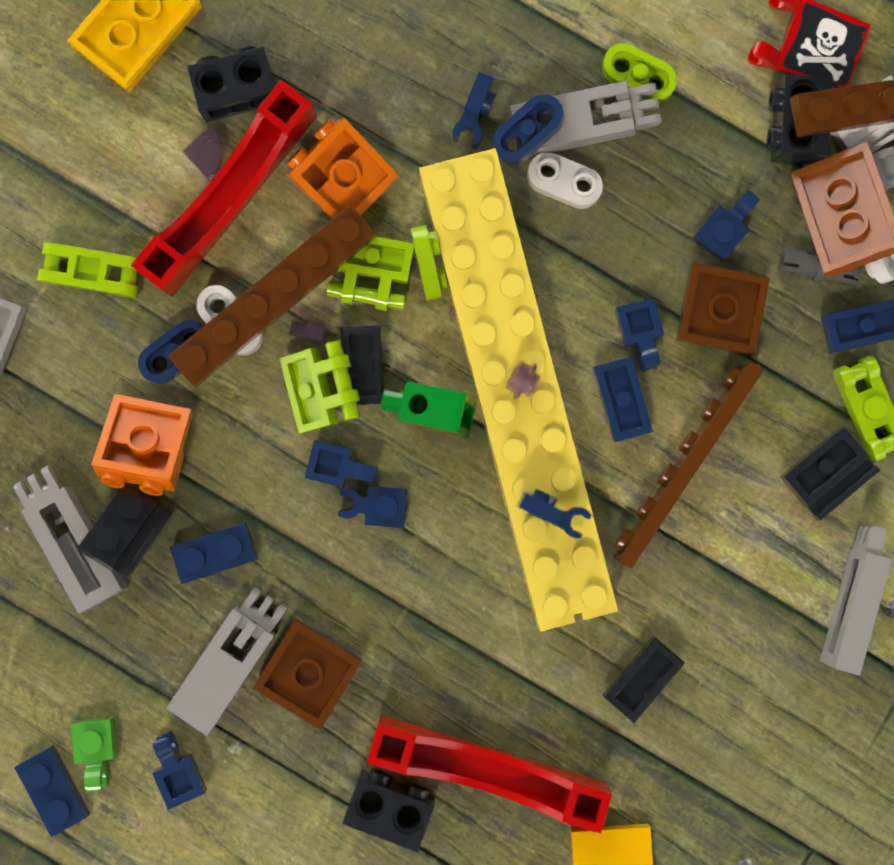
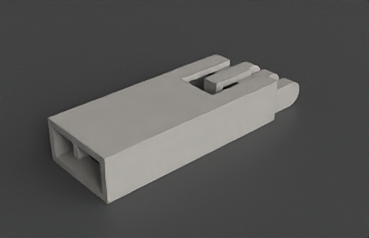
[511,80,662,157]
[13,465,128,614]
[820,525,892,676]
[166,587,288,736]

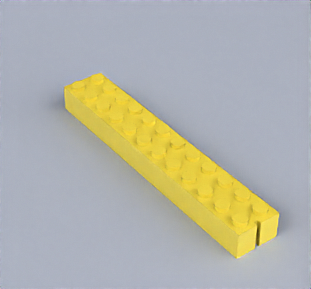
[419,148,618,632]

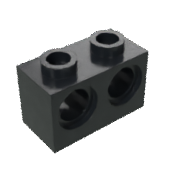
[187,46,276,123]
[766,74,833,165]
[342,768,435,852]

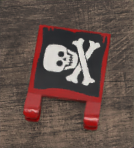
[748,0,871,89]

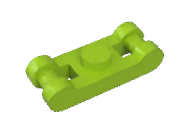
[37,242,139,299]
[833,355,894,463]

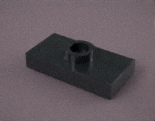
[341,325,384,405]
[603,636,685,723]

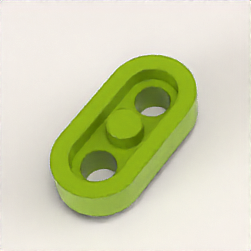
[602,43,677,103]
[410,225,448,301]

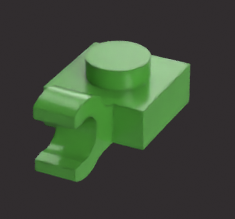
[71,717,118,792]

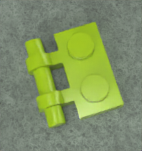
[326,237,414,311]
[279,340,360,434]

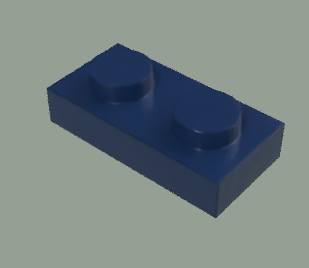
[821,299,894,354]
[592,356,653,443]
[170,522,258,584]
[14,745,91,837]

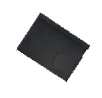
[780,427,881,521]
[78,483,173,581]

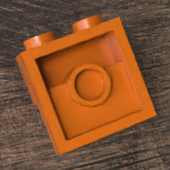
[285,118,399,219]
[91,394,193,496]

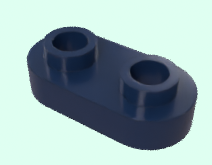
[493,94,564,164]
[138,320,204,384]

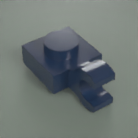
[453,72,497,150]
[693,190,760,262]
[614,298,664,372]
[305,440,378,488]
[516,488,592,539]
[152,731,207,810]

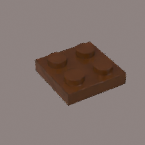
[676,263,770,356]
[253,619,363,730]

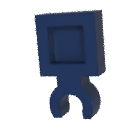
[338,486,407,528]

